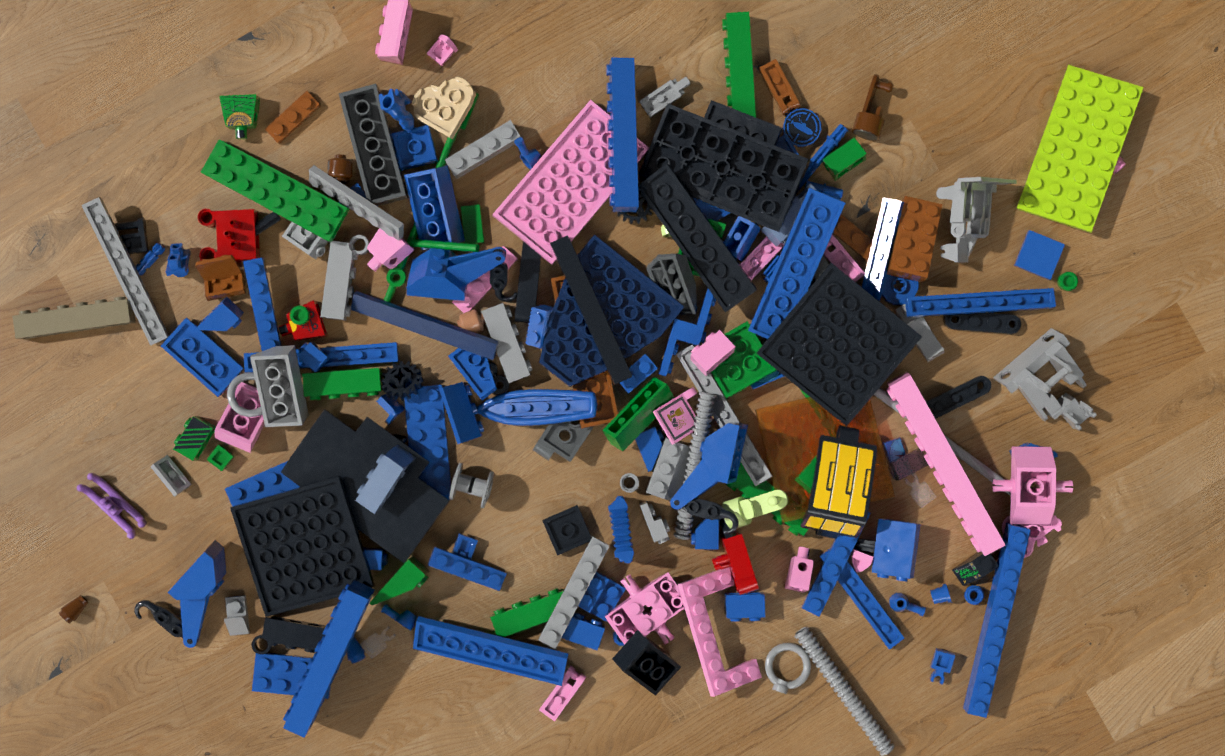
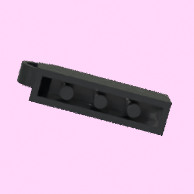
[251,616,326,655]

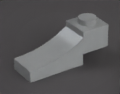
[896,304,944,362]

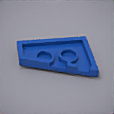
[448,348,497,400]

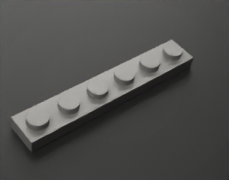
[309,165,404,241]
[538,536,610,649]

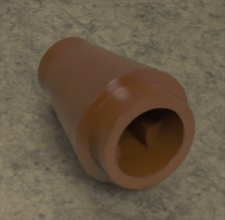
[59,595,89,624]

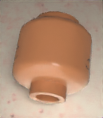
[457,309,486,334]

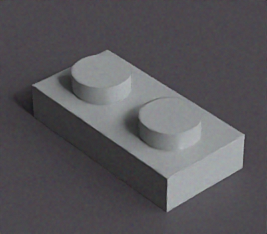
[151,455,191,497]

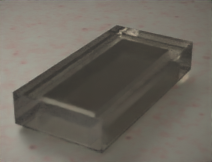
[889,448,928,481]

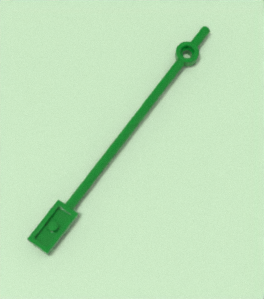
[383,93,479,303]

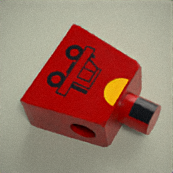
[279,300,328,341]

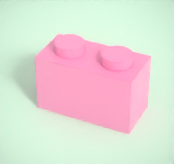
[690,330,735,376]

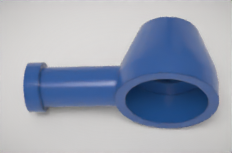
[514,137,541,170]
[889,592,926,616]
[381,604,417,631]

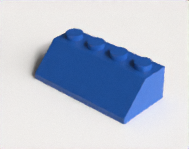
[404,165,465,250]

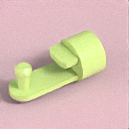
[722,490,788,529]

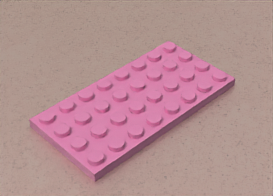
[493,100,649,264]

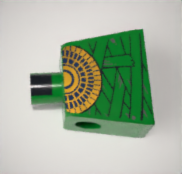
[220,94,260,140]

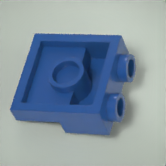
[578,571,626,622]

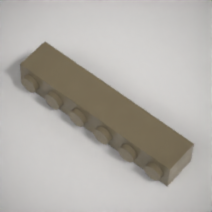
[12,297,136,339]

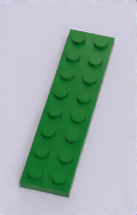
[200,139,350,243]

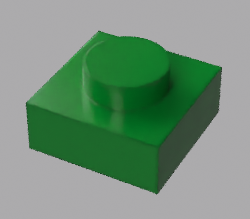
[207,444,235,471]

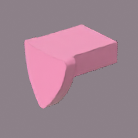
[427,35,458,66]
[852,549,874,573]

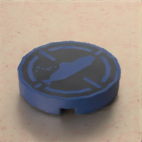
[783,108,821,147]

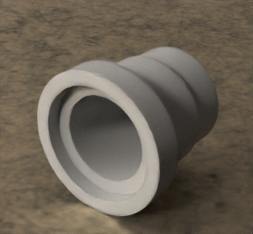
[620,473,639,493]

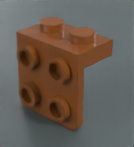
[196,255,245,301]

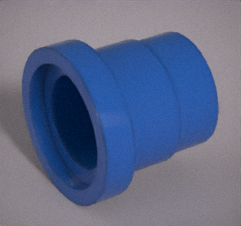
[930,584,952,604]

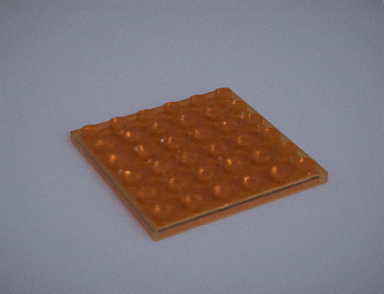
[755,397,895,523]

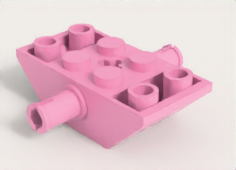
[992,446,1073,524]
[605,572,685,645]

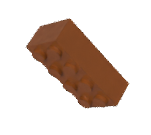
[887,196,943,283]

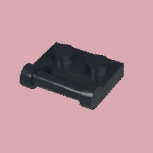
[114,217,149,254]

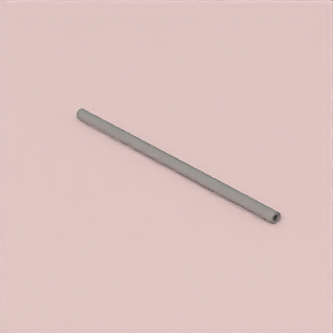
[874,388,1011,496]

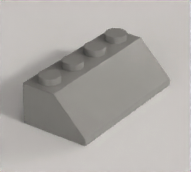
[250,345,309,427]

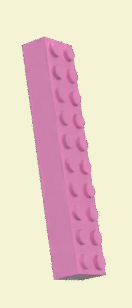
[886,372,1005,556]

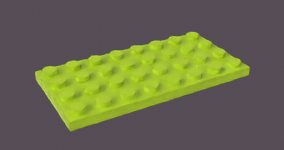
[1017,65,1144,233]

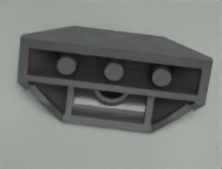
[646,253,697,315]

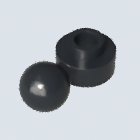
[489,362,509,395]

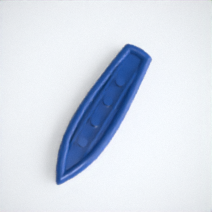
[477,389,597,426]

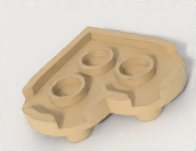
[412,77,476,139]

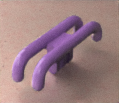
[77,473,146,539]

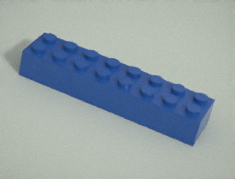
[283,580,375,738]

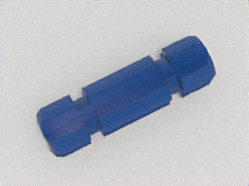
[135,243,165,276]

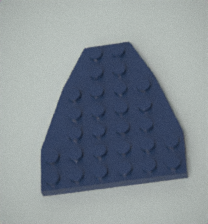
[539,235,684,387]

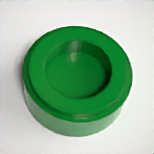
[1057,272,1078,291]
[290,306,310,325]

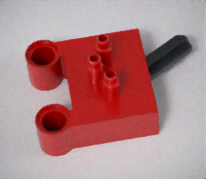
[197,209,281,262]
[712,518,759,595]

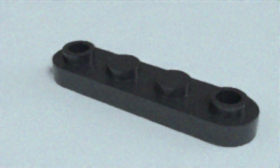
[943,313,1021,334]
[926,376,991,419]

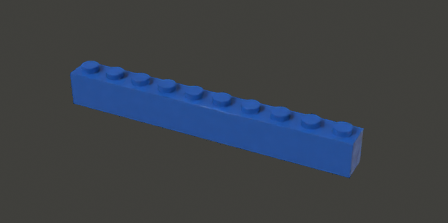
[963,522,1030,718]

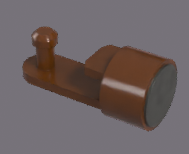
[852,74,894,140]

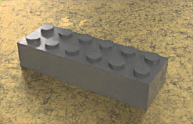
[339,84,408,207]

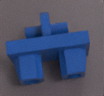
[165,243,191,277]

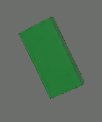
[461,204,484,244]

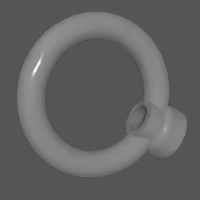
[227,372,262,417]
[765,643,811,694]

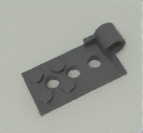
[533,389,593,462]

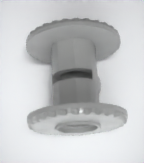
[449,463,494,508]

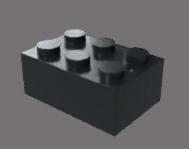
[612,630,681,696]

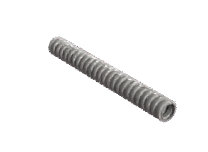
[673,391,716,540]
[794,627,894,756]

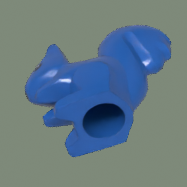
[379,89,415,131]

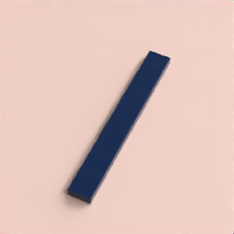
[351,291,499,360]

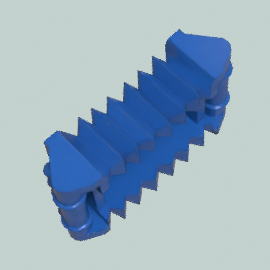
[608,496,634,564]

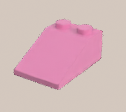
[215,382,264,453]

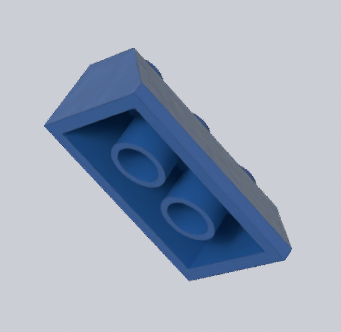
[439,382,484,444]

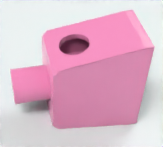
[367,228,414,272]
[784,547,814,593]

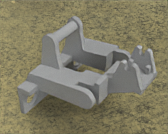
[936,177,1017,262]
[993,328,1097,430]

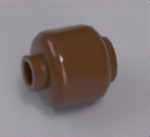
[327,154,353,184]

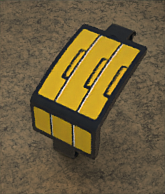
[800,425,877,539]

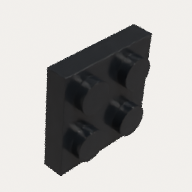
[542,505,592,556]

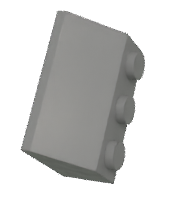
[646,438,691,501]

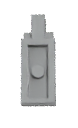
[639,77,690,118]

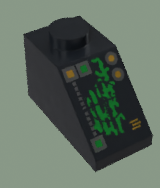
[952,552,999,586]

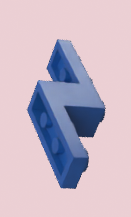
[658,289,716,377]

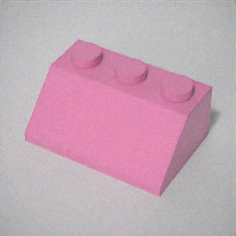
[375,0,413,65]

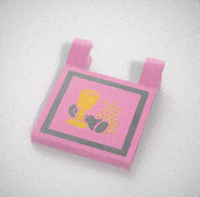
[652,387,713,445]

